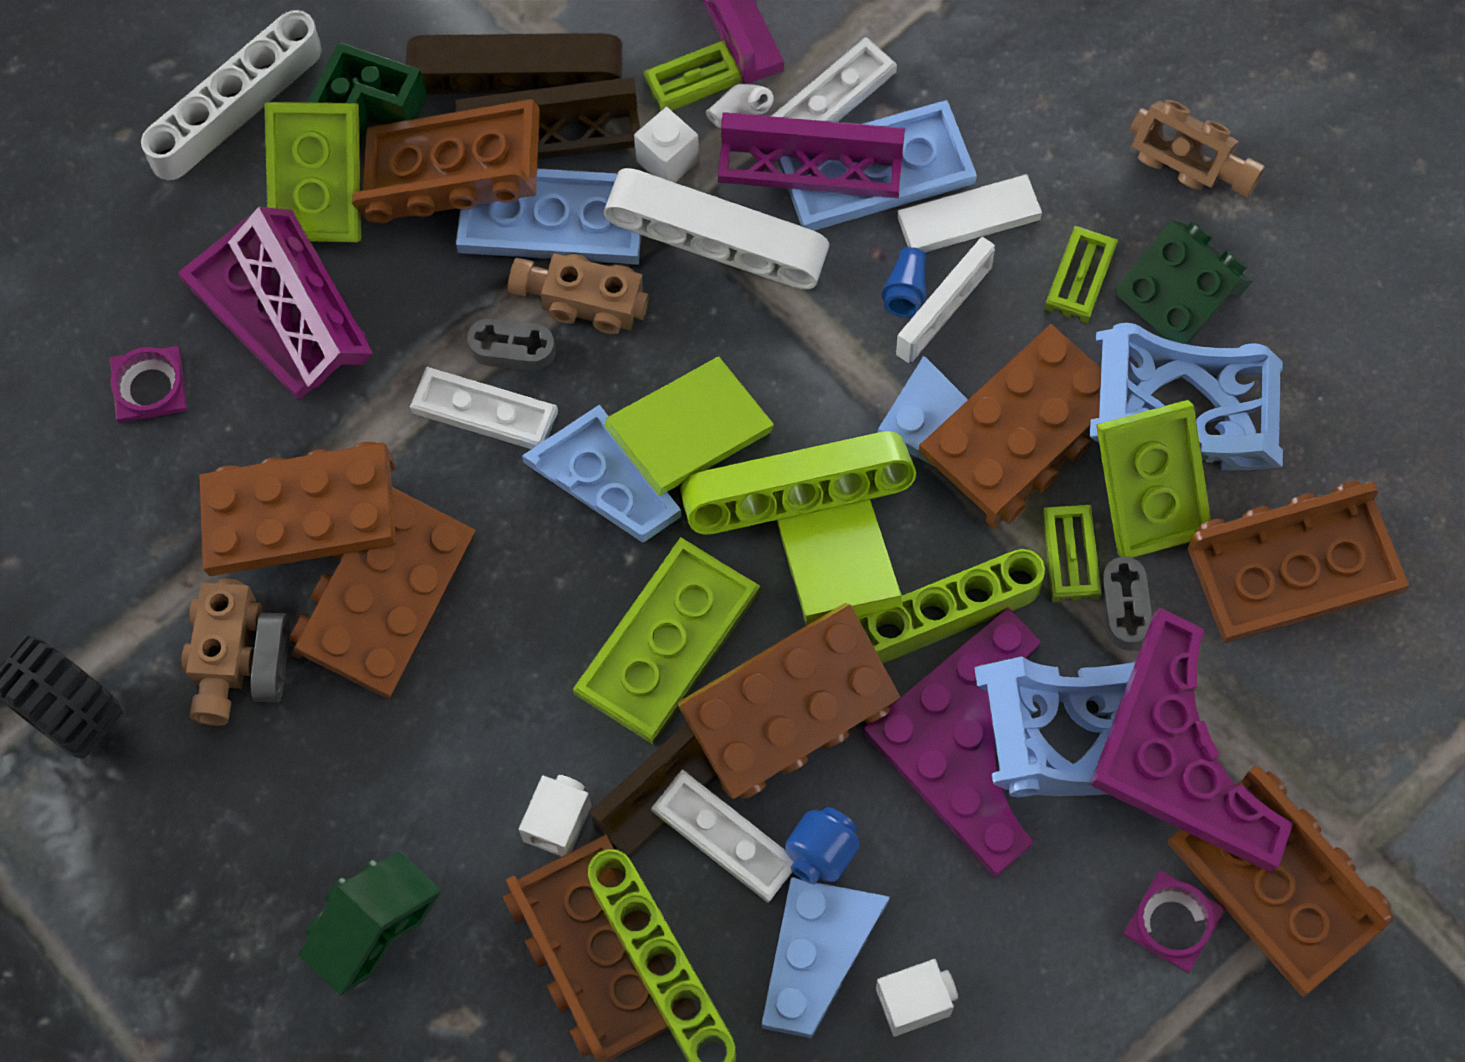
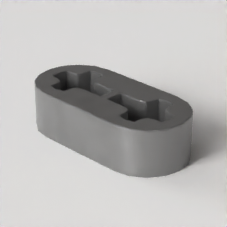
[467,318,556,371]
[1101,556,1152,650]
[251,612,290,703]

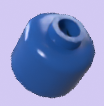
[785,807,860,884]

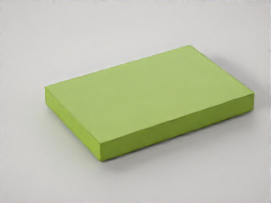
[264,102,361,242]
[604,356,774,496]
[1096,400,1211,558]
[777,499,902,625]

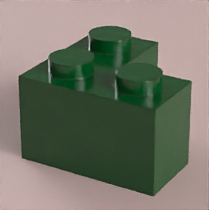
[307,42,427,139]
[298,851,442,996]

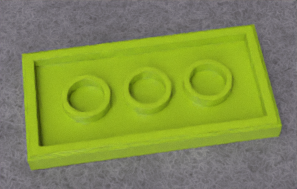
[573,537,760,745]

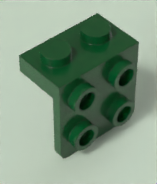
[1116,220,1253,345]

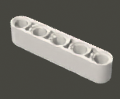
[141,10,322,180]
[603,168,829,289]

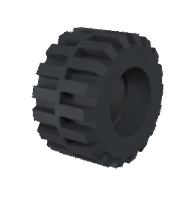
[0,635,123,759]

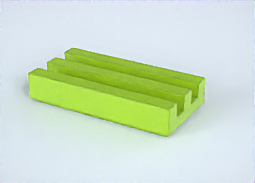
[643,40,742,112]
[1044,226,1118,324]
[1042,505,1101,602]

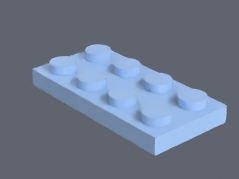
[778,100,977,231]
[456,169,642,265]

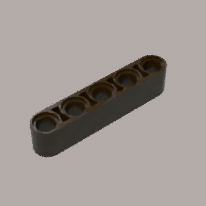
[406,33,623,94]

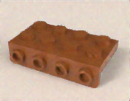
[352,99,540,223]
[919,324,1101,529]
[199,441,396,576]
[1188,481,1409,644]
[288,487,476,699]
[677,603,901,799]
[1167,766,1394,998]
[502,835,698,1062]

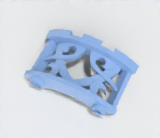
[1090,323,1283,471]
[975,656,1135,797]

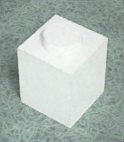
[634,107,700,183]
[519,775,592,857]
[876,959,958,1037]

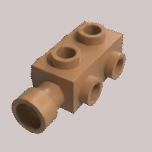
[1129,100,1266,198]
[508,253,649,334]
[182,579,263,726]

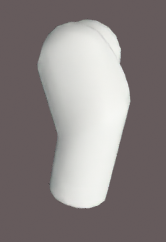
[706,84,774,128]

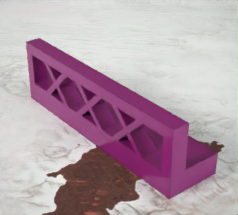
[702,0,784,84]
[717,112,905,198]
[228,207,373,387]

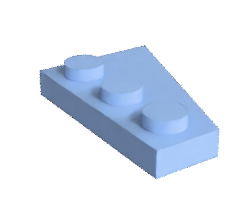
[878,356,968,467]
[522,405,681,543]
[762,877,890,1038]

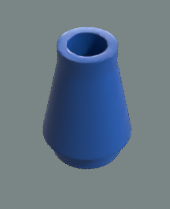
[881,247,927,318]

